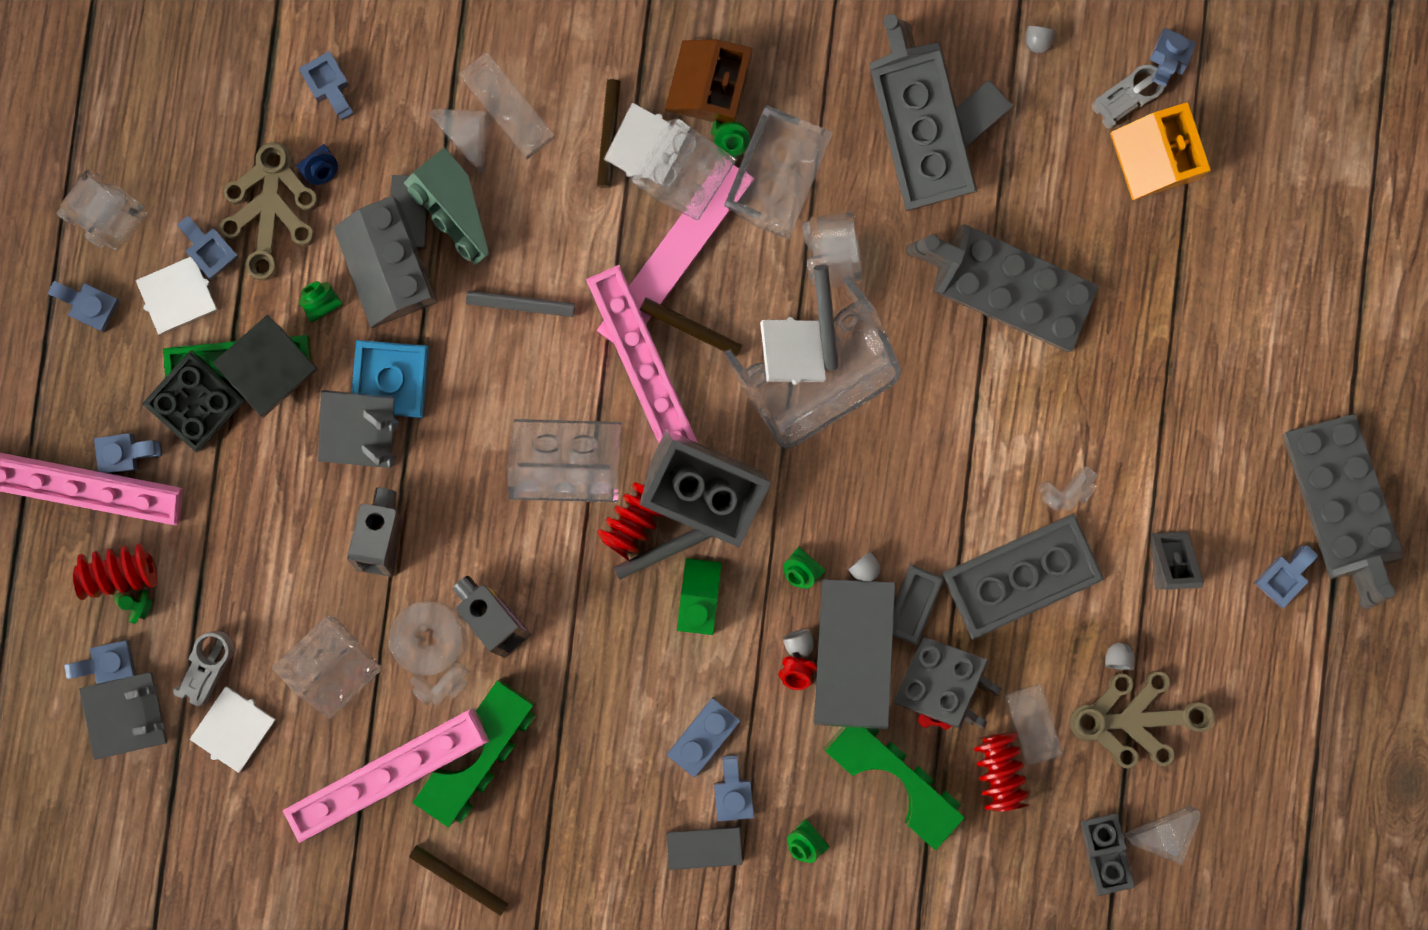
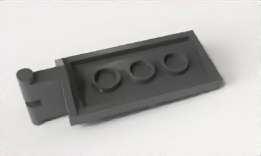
[869,14,978,211]
[907,224,1099,352]
[1282,414,1404,609]

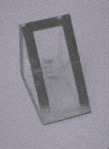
[429,109,489,174]
[1123,805,1201,865]

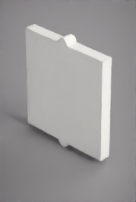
[604,103,684,187]
[136,257,218,335]
[760,317,826,385]
[189,686,276,773]

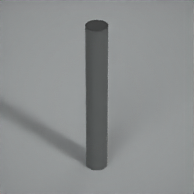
[814,264,839,370]
[466,290,575,317]
[614,529,713,580]

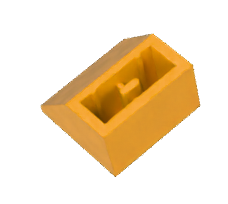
[1110,102,1211,201]

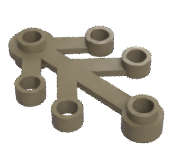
[219,142,319,281]
[1069,671,1214,769]

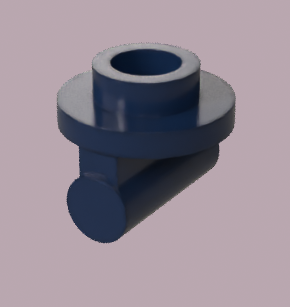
[296,144,338,185]

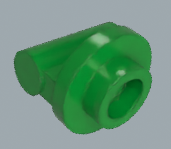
[711,121,750,157]
[299,281,343,323]
[783,546,826,589]
[114,589,152,624]
[787,818,830,863]

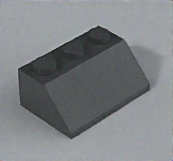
[334,196,439,328]
[640,429,771,547]

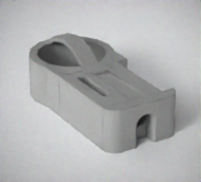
[1092,65,1164,129]
[173,630,234,706]

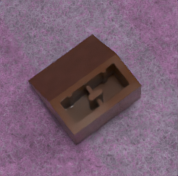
[665,39,752,123]

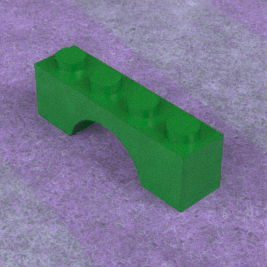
[412,679,536,828]
[823,727,965,851]

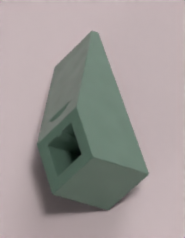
[404,147,489,266]

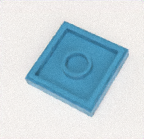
[352,340,430,418]

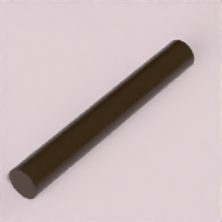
[597,79,621,188]
[639,297,742,357]
[409,845,509,916]

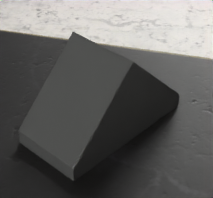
[1151,531,1204,590]

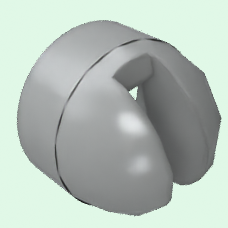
[1025,26,1056,53]
[848,551,880,581]
[782,629,814,657]
[1105,642,1135,670]

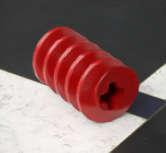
[597,482,665,563]
[73,543,157,600]
[973,732,1029,812]

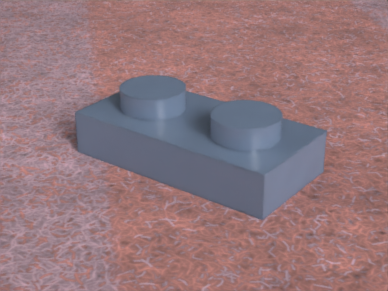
[666,697,740,778]

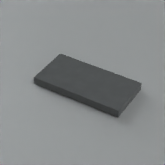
[941,514,1104,639]
[814,579,895,729]

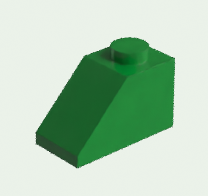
[677,558,722,635]

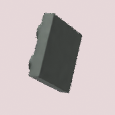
[213,314,318,418]
[142,350,246,453]

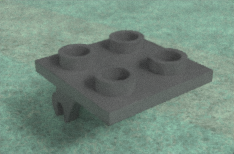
[318,390,399,468]
[894,637,1002,729]
[79,672,168,760]

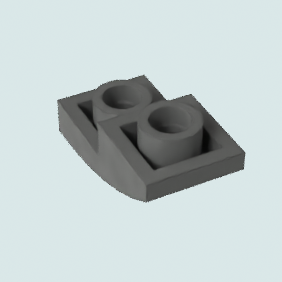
[957,80,1014,149]
[1080,813,1135,897]

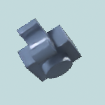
[1149,27,1196,87]
[298,51,354,120]
[177,216,239,281]
[48,281,120,332]
[94,433,162,474]
[1254,545,1318,608]
[64,640,136,684]
[714,755,754,821]

